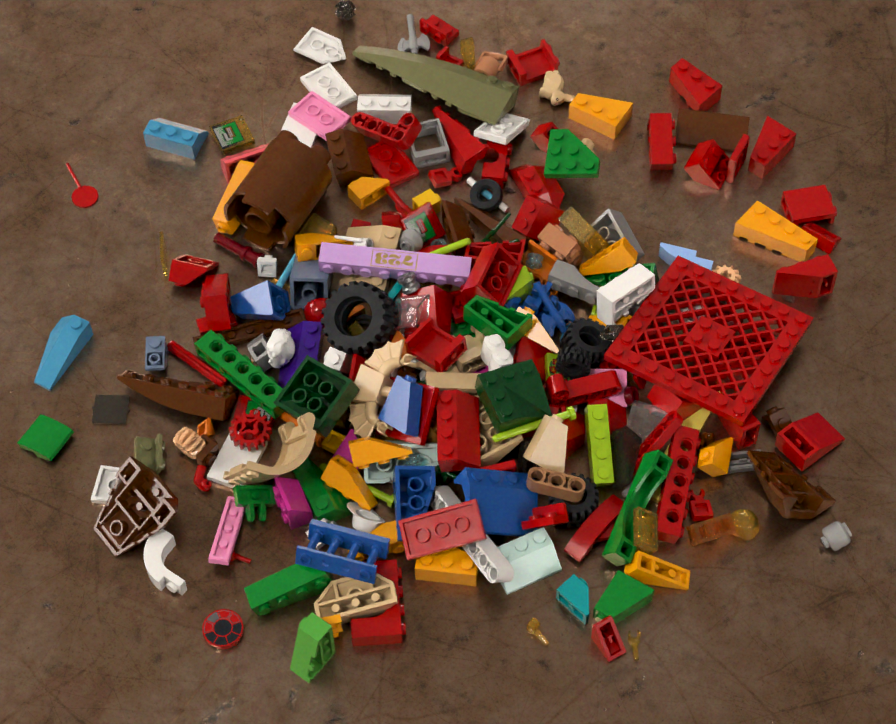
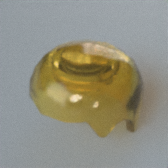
[727,509,759,541]

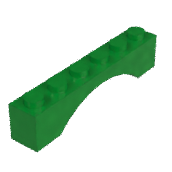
[601,449,673,566]

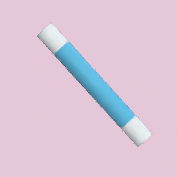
[466,177,510,213]

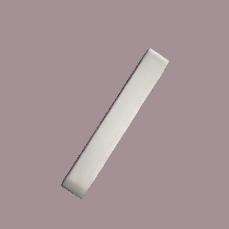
[429,485,514,583]

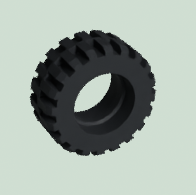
[321,281,398,357]

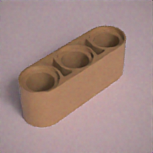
[526,467,586,502]

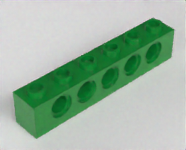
[194,330,285,420]

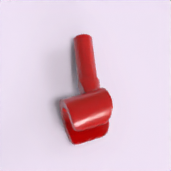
[230,550,252,564]

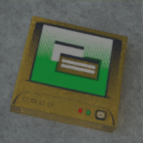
[209,115,255,155]

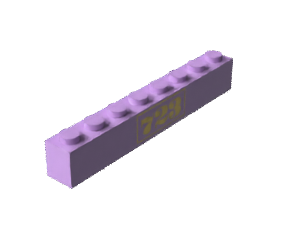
[318,242,472,287]

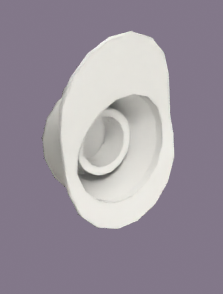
[347,502,385,533]

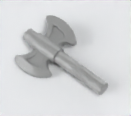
[398,14,430,54]

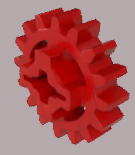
[229,410,272,452]

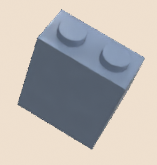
[290,256,333,310]

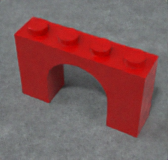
[351,559,406,647]

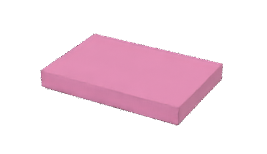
[288,91,351,141]

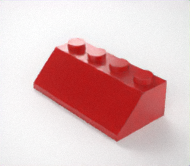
[437,389,481,472]

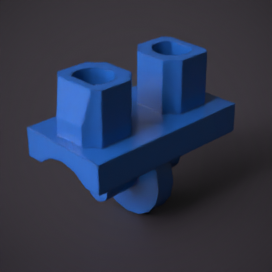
[524,282,558,317]

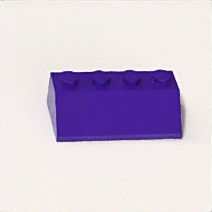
[278,321,324,388]

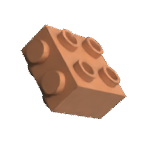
[537,223,584,266]

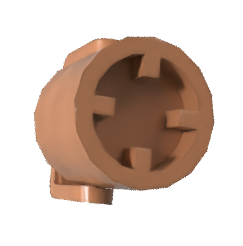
[474,51,508,77]

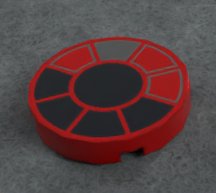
[202,609,244,650]

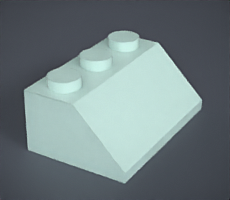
[497,527,562,595]

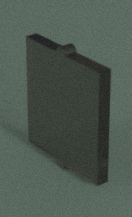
[92,394,130,424]

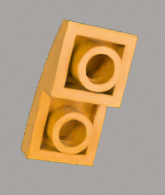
[321,614,343,638]

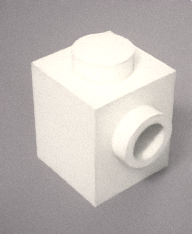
[323,347,353,374]

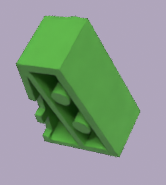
[290,612,336,683]

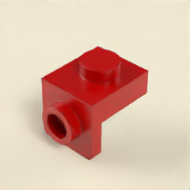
[436,46,464,67]

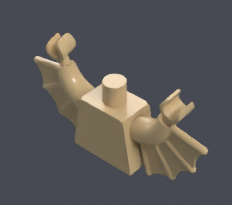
[415,326,487,373]
[348,339,417,438]

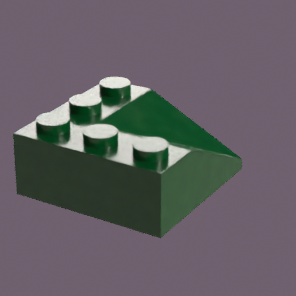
[274,355,360,438]
[475,359,552,434]

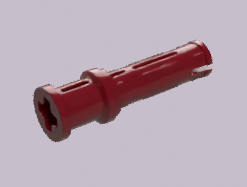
[213,232,265,269]

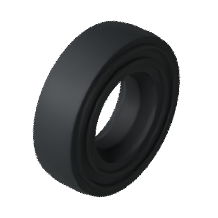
[470,179,503,212]

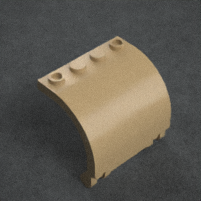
[223,412,316,486]

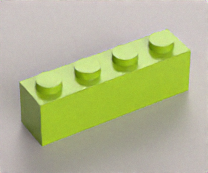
[584,404,614,487]

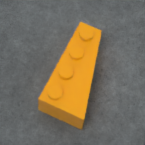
[733,200,818,262]

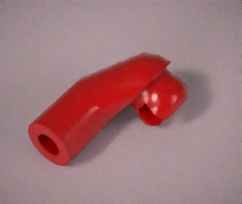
[193,465,212,492]

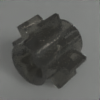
[335,0,356,21]

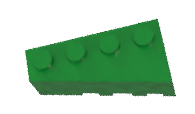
[244,564,335,616]

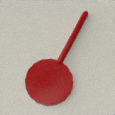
[66,163,99,208]

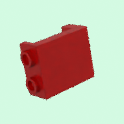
[506,39,560,87]
[781,185,837,227]
[405,317,467,372]

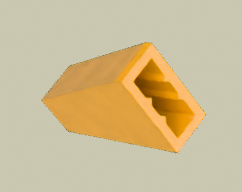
[212,160,255,235]

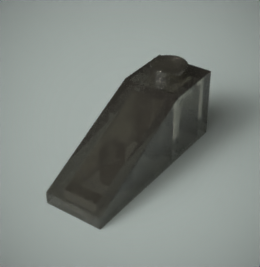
[610,426,642,491]

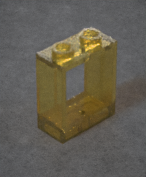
[558,206,610,256]

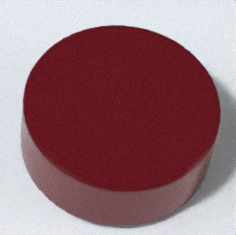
[624,386,639,406]

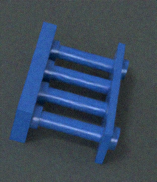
[295,519,390,584]

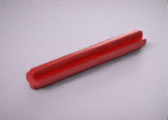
[167,340,227,387]

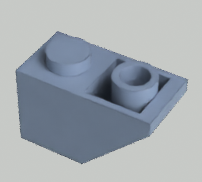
[145,336,168,371]

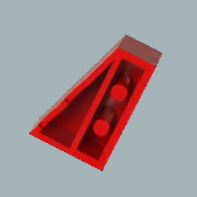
[748,116,797,179]

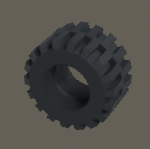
[560,318,613,369]
[548,473,599,528]

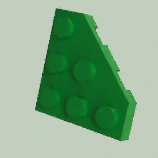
[544,129,601,178]

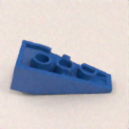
[393,466,436,541]

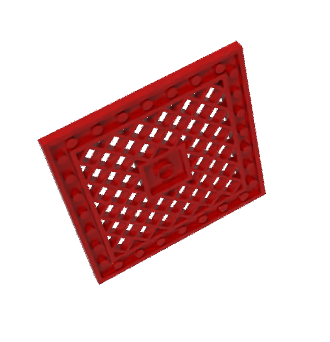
[604,255,813,427]

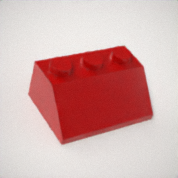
[462,242,523,307]

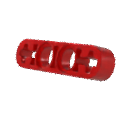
[624,410,683,476]

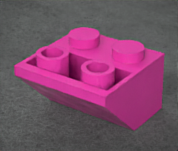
[272,477,313,530]

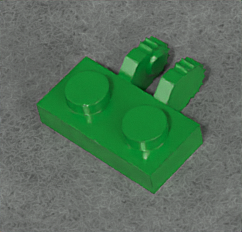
[233,485,276,522]

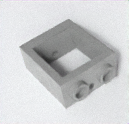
[409,118,450,169]

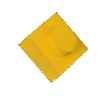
[321,430,346,454]

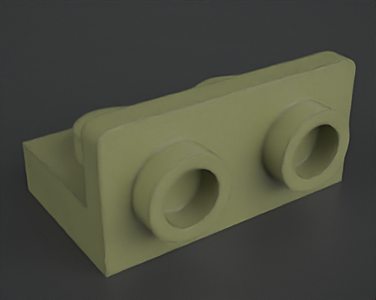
[134,434,165,475]

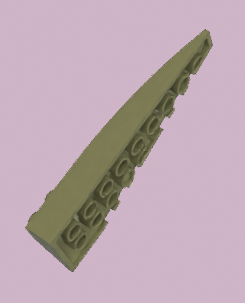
[352,46,519,125]

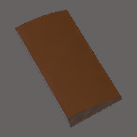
[675,108,750,152]

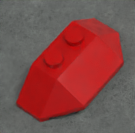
[509,164,565,208]

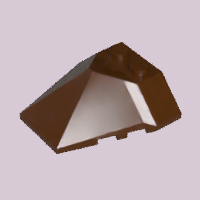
[747,450,836,519]
[93,456,178,557]

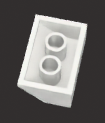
[357,94,412,124]

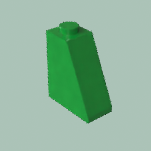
[593,570,654,624]

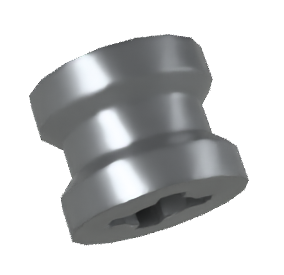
[397,272,421,294]

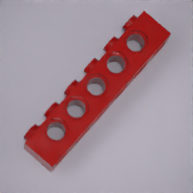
[651,425,701,544]

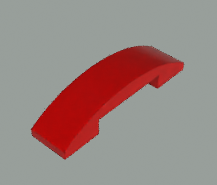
[564,494,624,563]

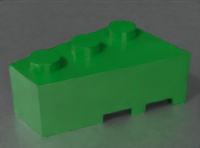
[463,295,533,350]

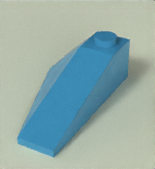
[34,315,93,391]

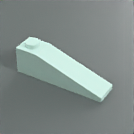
[364,440,439,483]

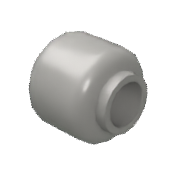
[820,521,852,551]

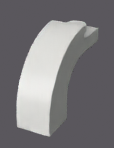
[144,529,187,596]

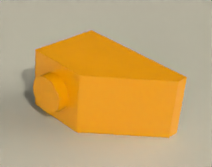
[347,177,390,210]
[697,437,733,477]

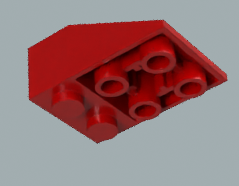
[772,254,838,298]
[775,412,845,472]

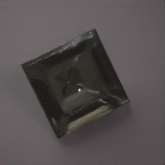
[599,325,624,342]

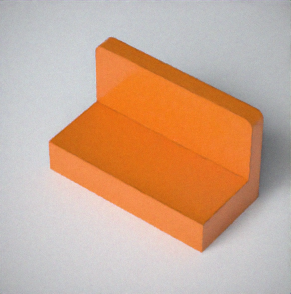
[522,239,558,279]

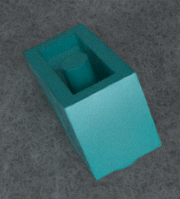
[556,574,589,625]

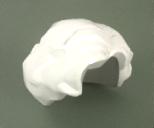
[266,329,295,368]

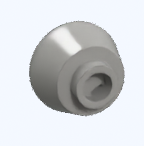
[399,229,423,252]

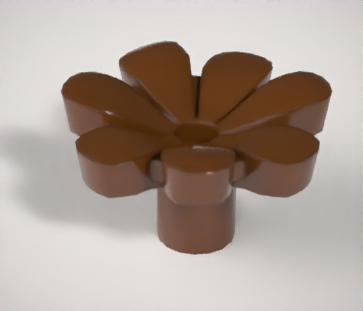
[697,432,715,453]

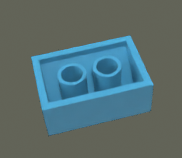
[143,118,209,160]

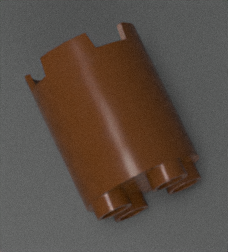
[223,130,332,251]

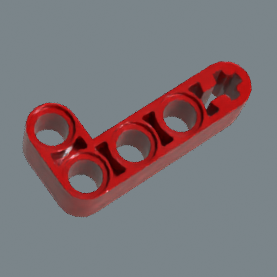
[351,112,422,150]
[545,370,623,409]

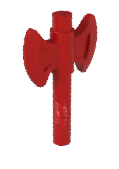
[384,186,413,217]

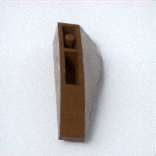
[117,370,239,421]

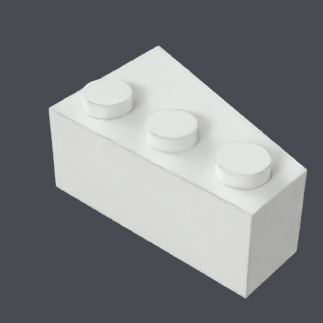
[597,263,655,330]

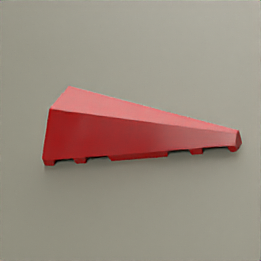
[432,106,489,174]

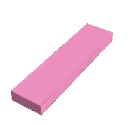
[208,496,246,566]

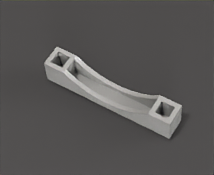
[548,259,647,316]

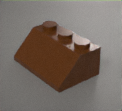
[325,129,374,188]
[441,200,475,257]

